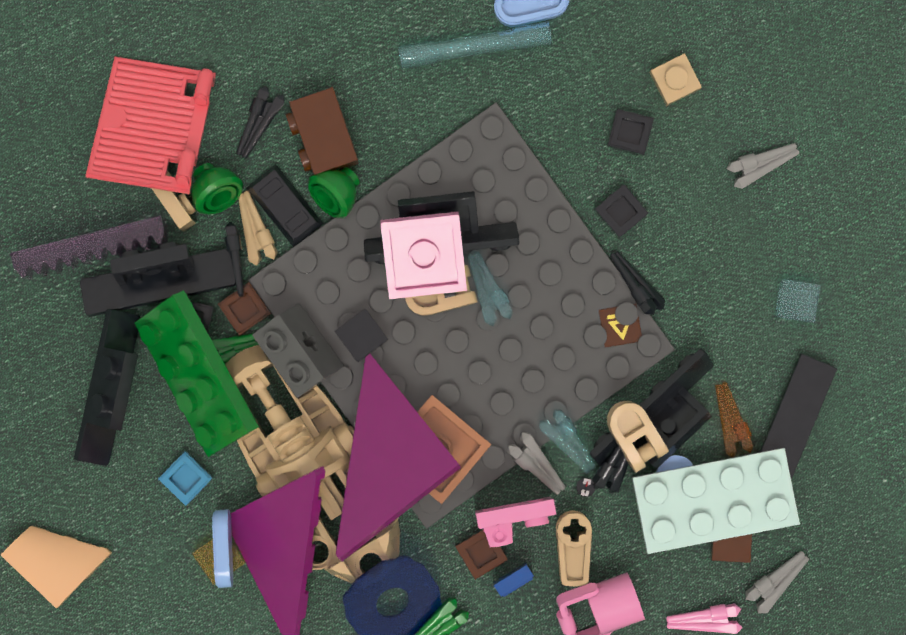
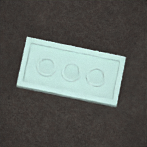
[632,448,800,554]

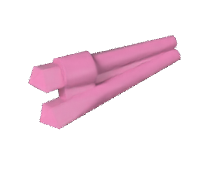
[666,603,743,634]

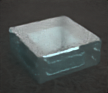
[775,279,821,324]

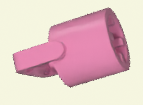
[556,572,645,635]

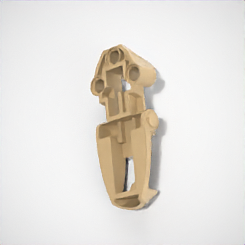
[225,345,400,587]

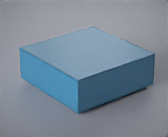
[158,451,213,506]

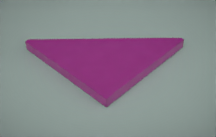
[336,354,461,562]
[230,466,325,635]

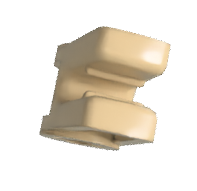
[555,510,592,587]

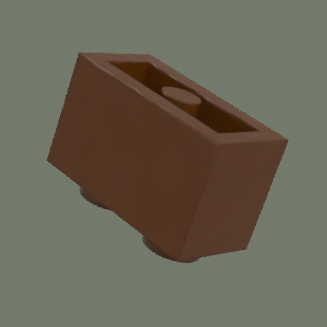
[285,87,359,175]

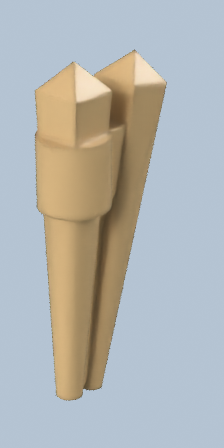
[238,191,278,266]

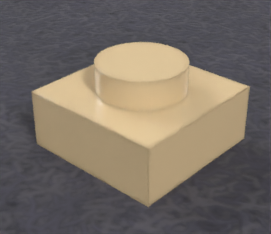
[649,53,702,106]

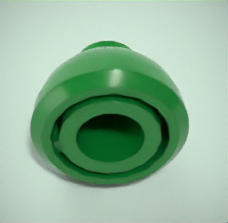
[192,163,243,215]
[308,167,360,218]

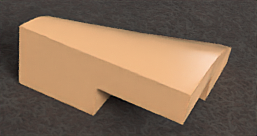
[1,525,112,609]

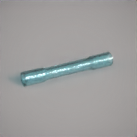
[398,21,552,69]

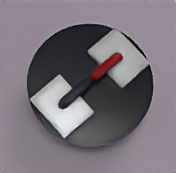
[576,478,595,497]

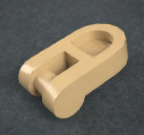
[405,265,478,316]
[607,401,669,473]

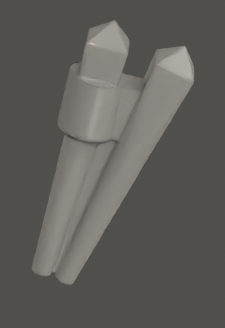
[727,143,799,189]
[507,432,566,495]
[746,551,809,613]

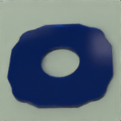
[343,555,442,635]

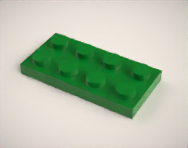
[134,290,259,457]

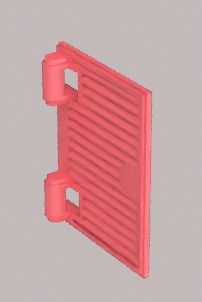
[86,57,216,194]

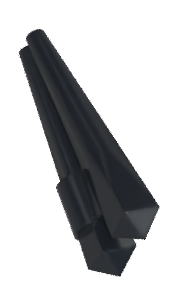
[236,86,285,159]
[225,221,244,297]
[610,251,665,315]
[592,440,637,493]

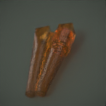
[715,382,754,458]

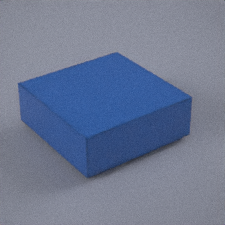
[493,562,534,597]

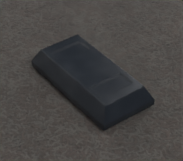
[246,164,323,247]

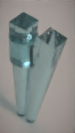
[468,252,513,326]
[539,410,596,474]

